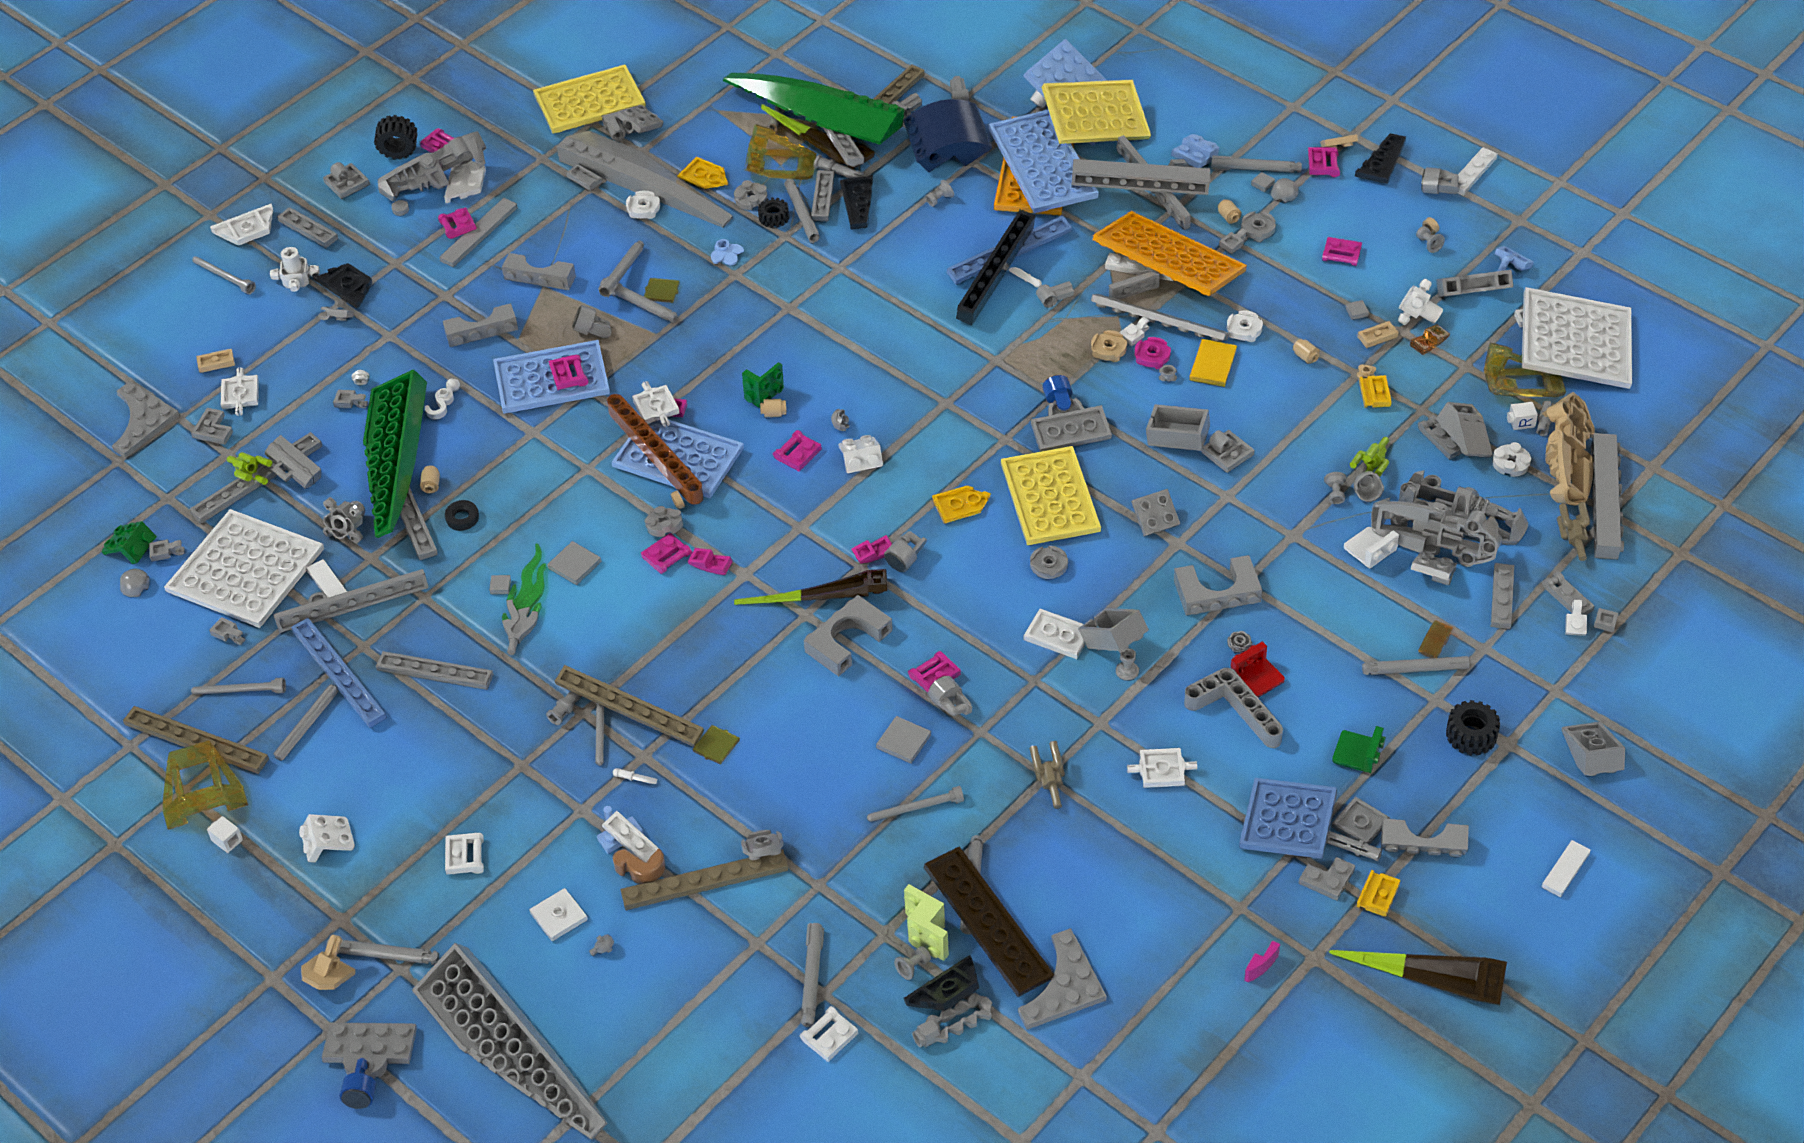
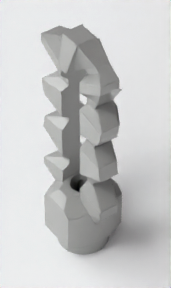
[912,993,992,1048]

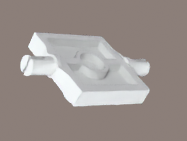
[221,367,259,416]
[632,381,679,427]
[1127,748,1197,788]

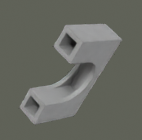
[1174,555,1262,615]
[804,595,893,677]

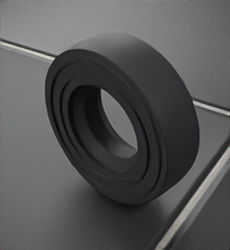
[445,500,479,531]

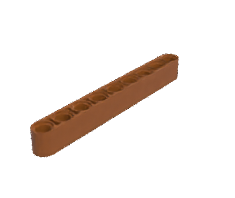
[607,394,703,505]

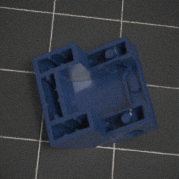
[903,99,992,173]

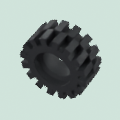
[758,197,789,228]

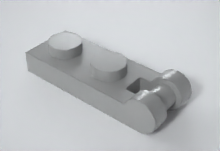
[1418,415,1462,460]
[1542,572,1594,615]

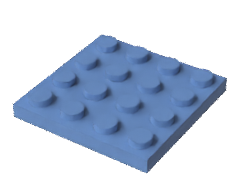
[1239,778,1337,859]

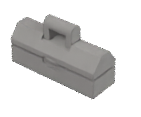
[265,435,321,489]

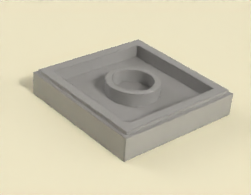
[547,541,602,585]
[876,716,931,764]
[1331,797,1390,845]

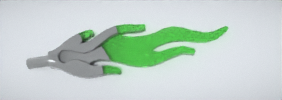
[502,543,547,655]

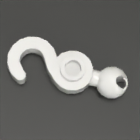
[425,378,460,420]

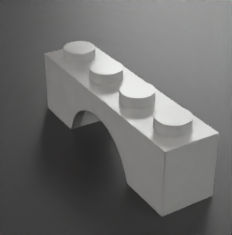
[502,253,576,290]
[1436,270,1513,297]
[442,303,518,347]
[1381,819,1469,857]

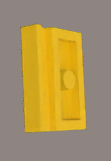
[1359,375,1392,408]
[1357,870,1401,917]

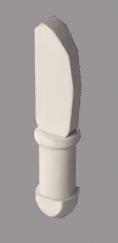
[1009,267,1042,288]
[613,768,658,784]

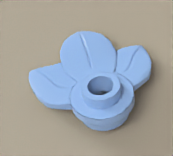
[711,239,744,266]

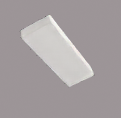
[306,559,347,598]
[602,811,659,862]
[1541,840,1591,897]

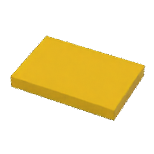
[1189,339,1237,387]

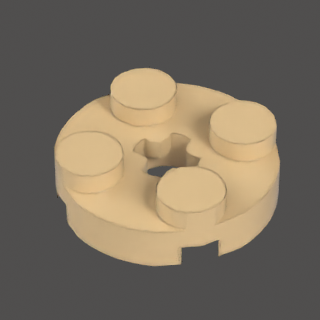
[1091,330,1127,362]

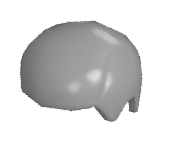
[1271,178,1299,203]
[1354,471,1384,502]
[120,569,150,597]

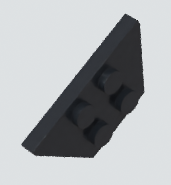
[312,263,373,309]
[903,955,980,1011]

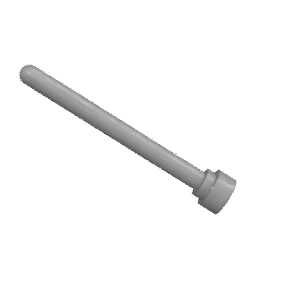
[192,256,256,294]
[191,677,286,695]
[595,682,607,766]
[867,786,964,822]

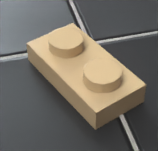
[1320,134,1358,148]
[1357,321,1398,348]
[196,349,235,373]

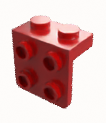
[1230,641,1285,698]

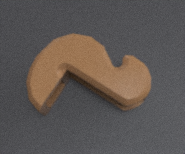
[613,849,665,884]

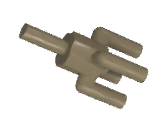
[1557,502,1590,561]
[1029,741,1065,809]

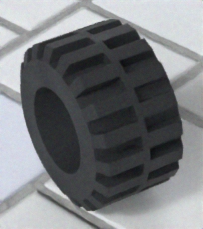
[374,115,418,159]
[1446,700,1500,755]

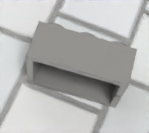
[1146,404,1210,451]
[1078,608,1149,652]

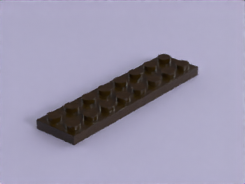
[924,846,1054,997]

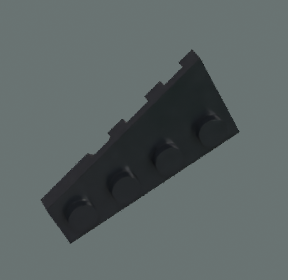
[1355,133,1406,184]
[840,175,873,230]

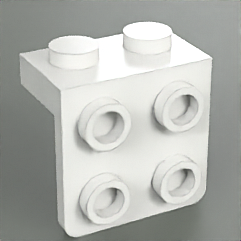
[838,435,883,473]
[1344,527,1399,569]
[299,814,355,862]

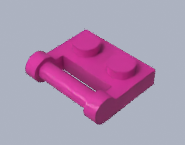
[419,128,454,153]
[1308,147,1340,177]
[438,207,477,239]
[1322,237,1362,266]
[549,354,589,390]
[773,430,822,472]
[641,533,692,574]
[908,651,961,692]

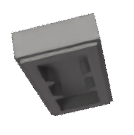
[566,164,602,191]

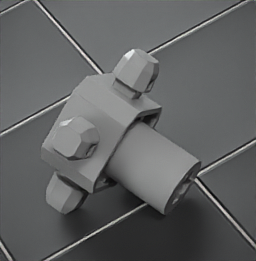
[323,497,365,544]

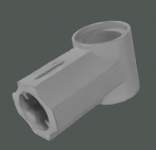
[950,76,969,101]
[892,93,922,118]
[602,111,625,142]
[1036,281,1074,308]

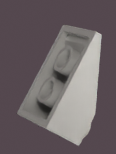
[1562,722,1625,776]

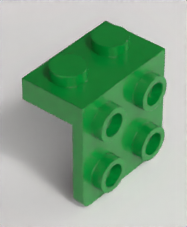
[742,362,784,408]
[101,521,157,564]
[1332,726,1386,773]

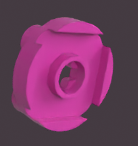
[1135,337,1171,369]

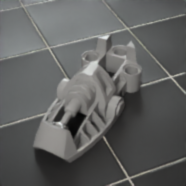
[378,131,487,202]
[1398,470,1528,545]
[1371,498,1502,567]

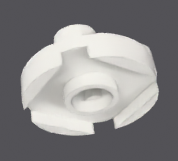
[626,191,660,219]
[1227,310,1263,342]
[1493,442,1531,477]

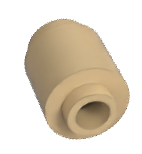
[1218,199,1241,224]
[1293,339,1320,364]
[760,399,787,418]
[420,466,440,494]

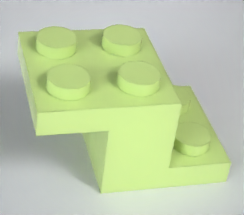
[904,884,949,961]

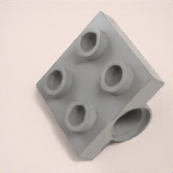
[617,105,663,134]
[323,162,370,199]
[1201,430,1255,473]
[1131,489,1180,537]
[1411,552,1457,586]

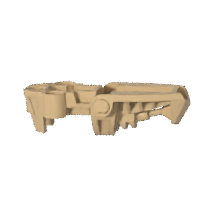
[1542,392,1595,506]

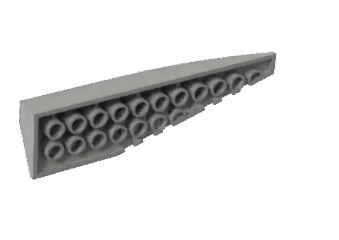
[557,130,733,228]
[412,943,608,1140]

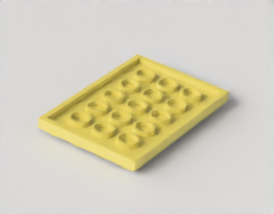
[533,64,646,134]
[1041,80,1151,144]
[1001,446,1101,545]

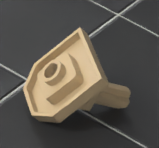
[301,935,356,990]

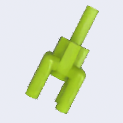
[1349,437,1389,477]
[227,452,272,485]

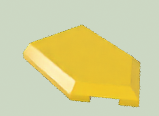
[677,156,728,189]
[932,485,991,523]

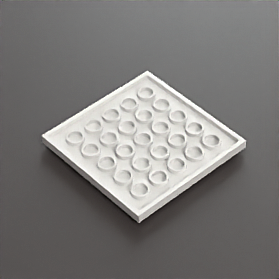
[1522,287,1632,389]
[164,509,324,628]

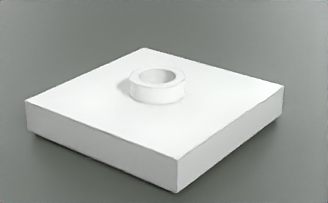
[529,888,588,941]

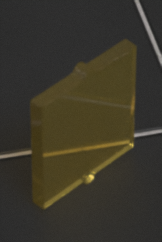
[644,278,680,303]
[693,725,740,765]

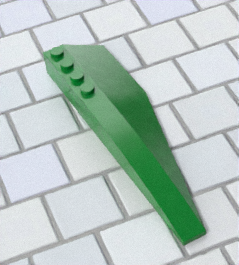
[723,73,904,145]
[363,369,427,538]

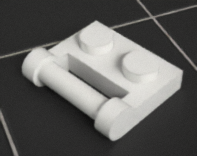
[445,833,484,875]
[799,1006,858,1062]

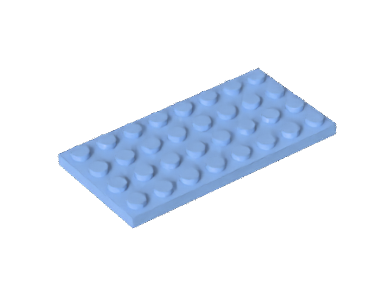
[989,110,1098,213]

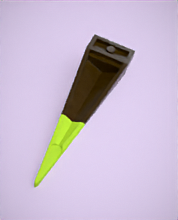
[761,104,875,169]
[734,569,887,605]
[1329,950,1507,1006]

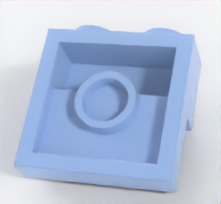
[1171,134,1220,168]

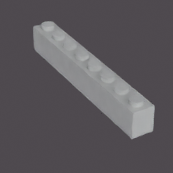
[1072,159,1210,195]
[1591,433,1624,560]

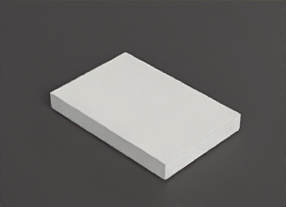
[1023,609,1086,659]

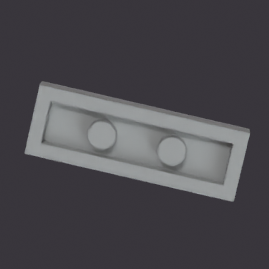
[1109,270,1160,300]

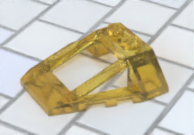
[744,124,816,180]
[1484,342,1566,397]
[163,740,248,830]

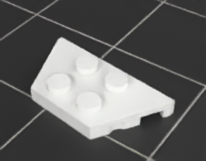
[444,161,486,203]
[210,204,273,246]

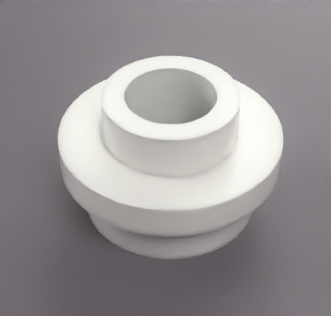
[351,370,370,385]

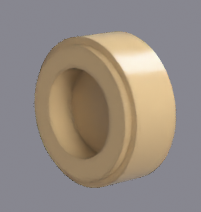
[1422,217,1439,235]
[671,490,685,510]

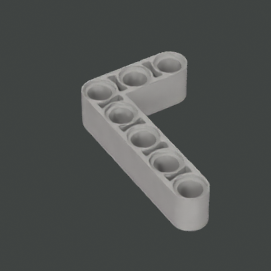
[1184,668,1283,748]

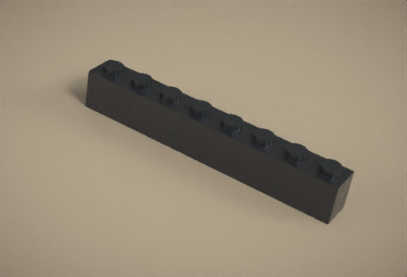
[956,209,1035,326]

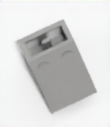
[1436,402,1493,457]

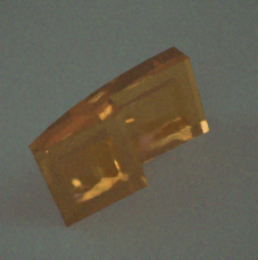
[1410,324,1450,355]
[1418,620,1454,658]

